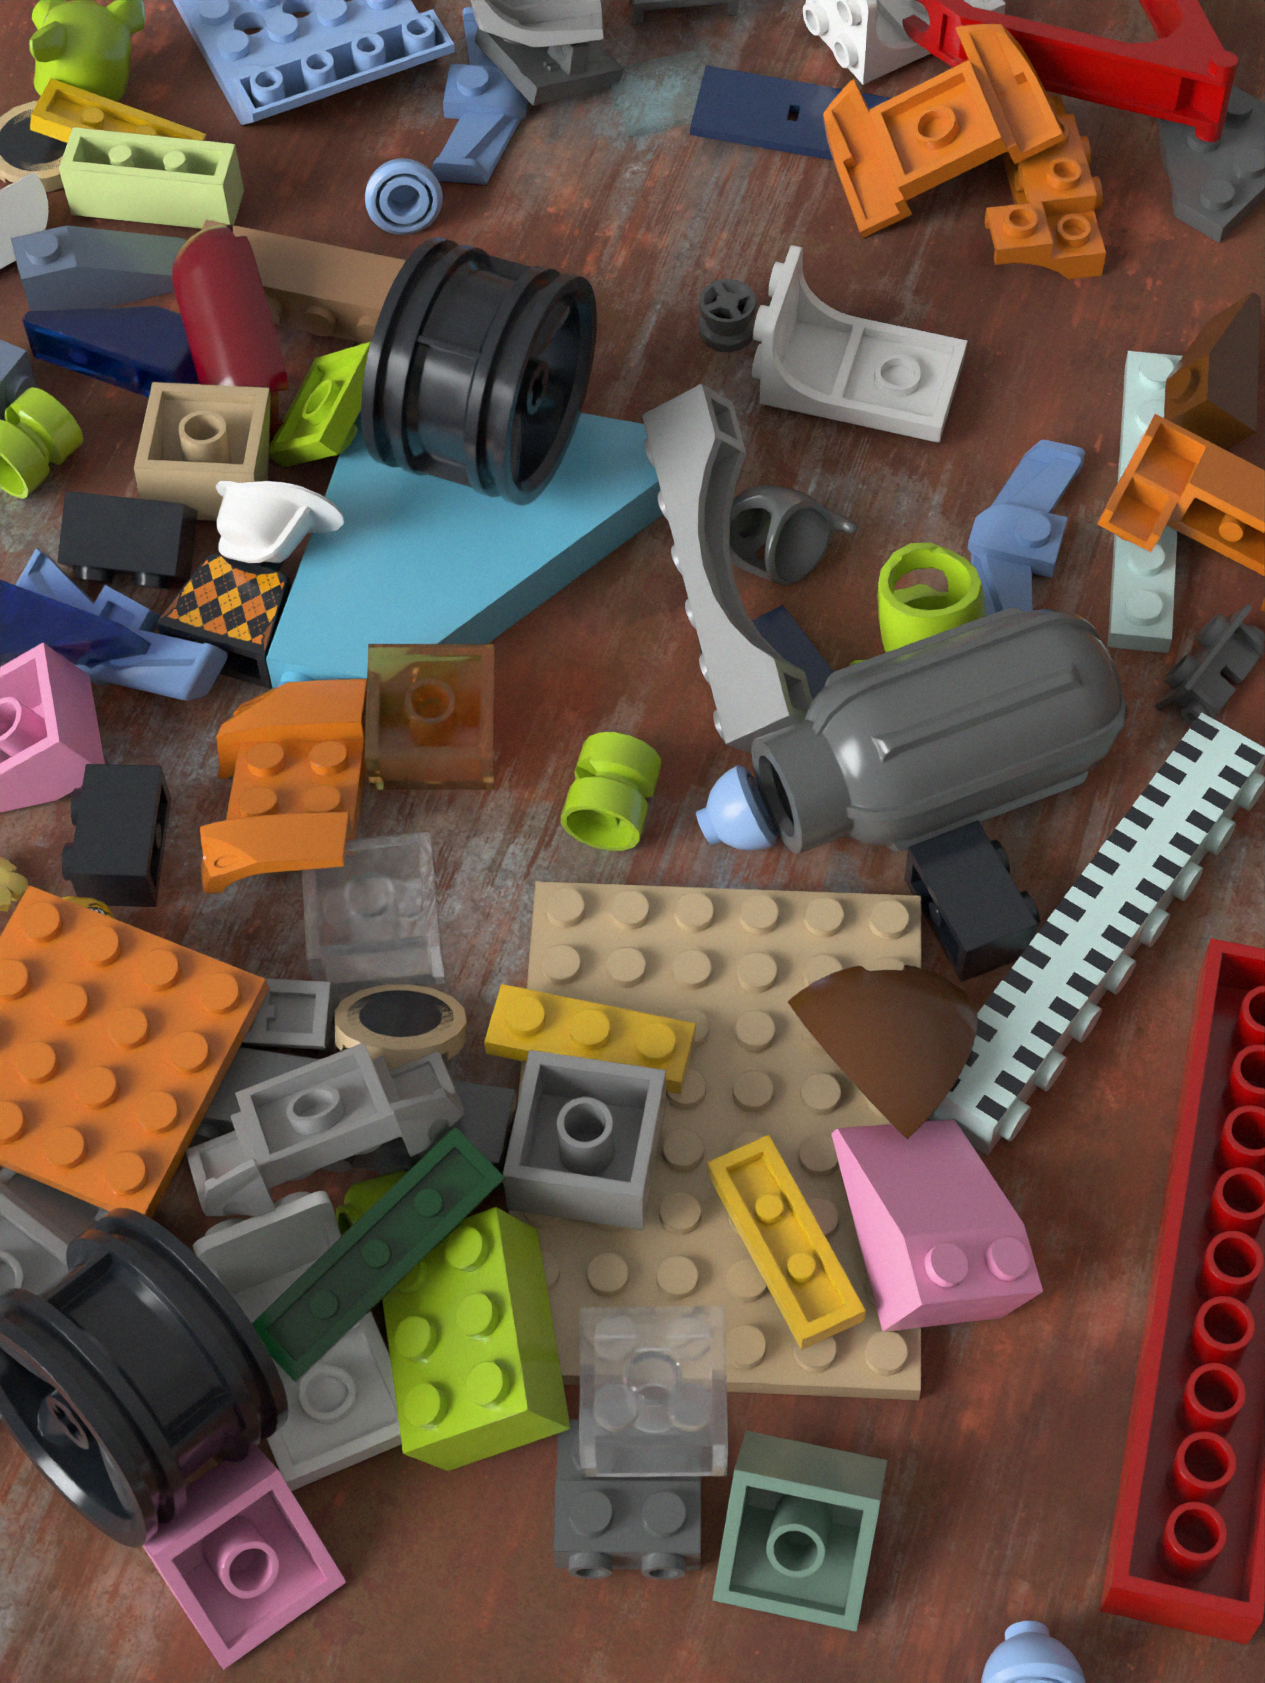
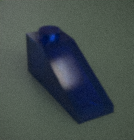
[22,306,199,398]
[0,580,151,666]

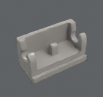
[241,978,340,1052]

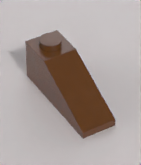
[1164,292,1261,450]

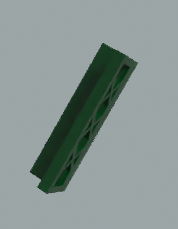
[252,1126,505,1382]

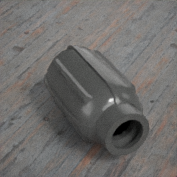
[751,608,1128,854]

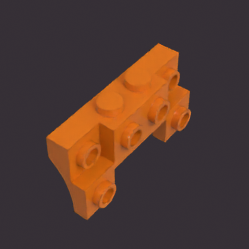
[984,91,1106,279]
[1097,414,1265,612]

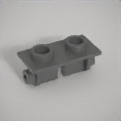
[1155,604,1265,725]

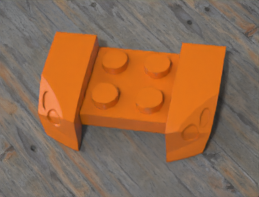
[823,24,1066,239]
[200,679,368,893]

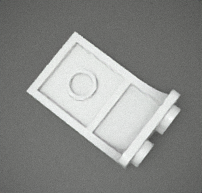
[803,0,1006,85]
[752,245,968,443]
[193,1191,402,1491]

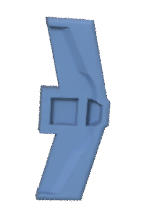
[432,7,529,185]
[967,440,1085,616]
[8,548,228,701]

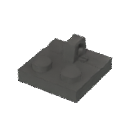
[475,28,624,106]

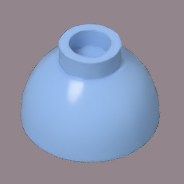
[365,158,443,235]
[696,765,778,851]
[981,1621,1086,1683]

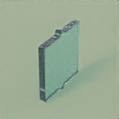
[611,51,704,138]

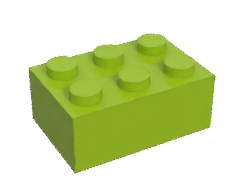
[382,1207,571,1471]

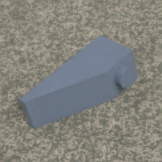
[11,225,186,325]

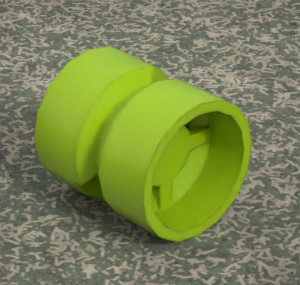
[0,387,84,499]
[561,732,662,851]

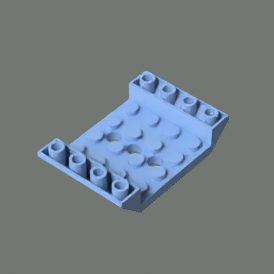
[173,0,455,125]

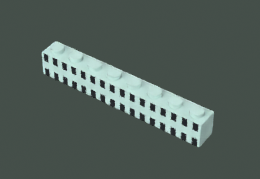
[928,713,1265,1156]

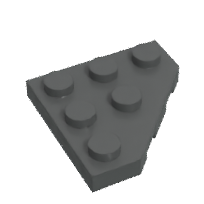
[1153,85,1265,243]

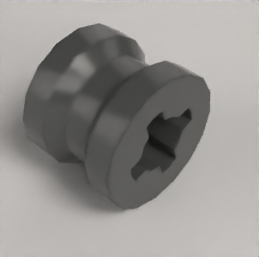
[699,279,756,352]

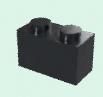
[57,491,198,590]
[62,764,171,907]
[904,820,1040,982]

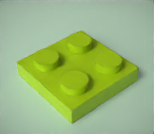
[269,342,371,467]

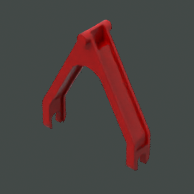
[902,0,1238,142]

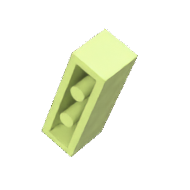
[59,127,244,229]

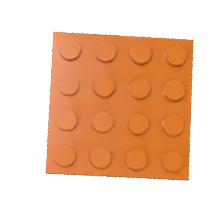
[0,885,270,1219]

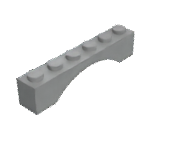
[642,384,812,754]

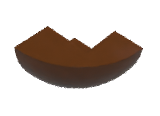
[788,965,978,1139]

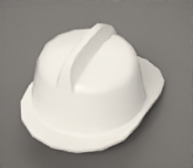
[215,481,344,563]

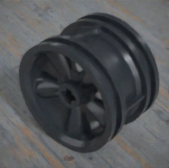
[361,237,597,506]
[0,1207,289,1548]

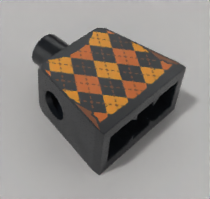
[156,553,291,689]

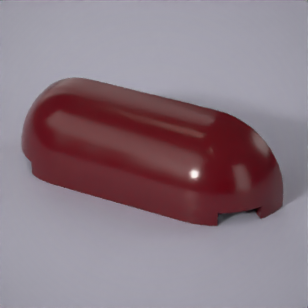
[172,224,289,441]

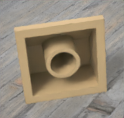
[134,382,270,521]

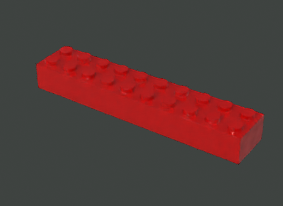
[1100,938,1265,1645]

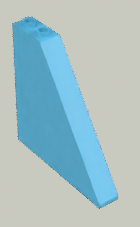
[266,410,663,716]

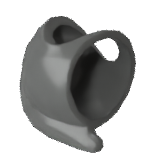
[729,485,859,586]

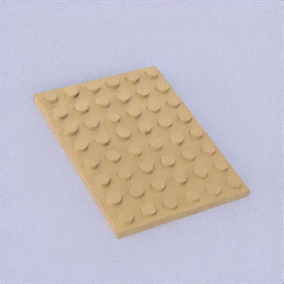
[509,881,921,1400]

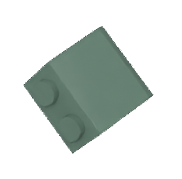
[712,1431,888,1632]

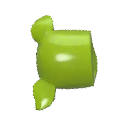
[29,0,146,102]
[849,543,987,666]

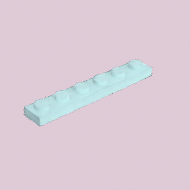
[1107,351,1183,653]

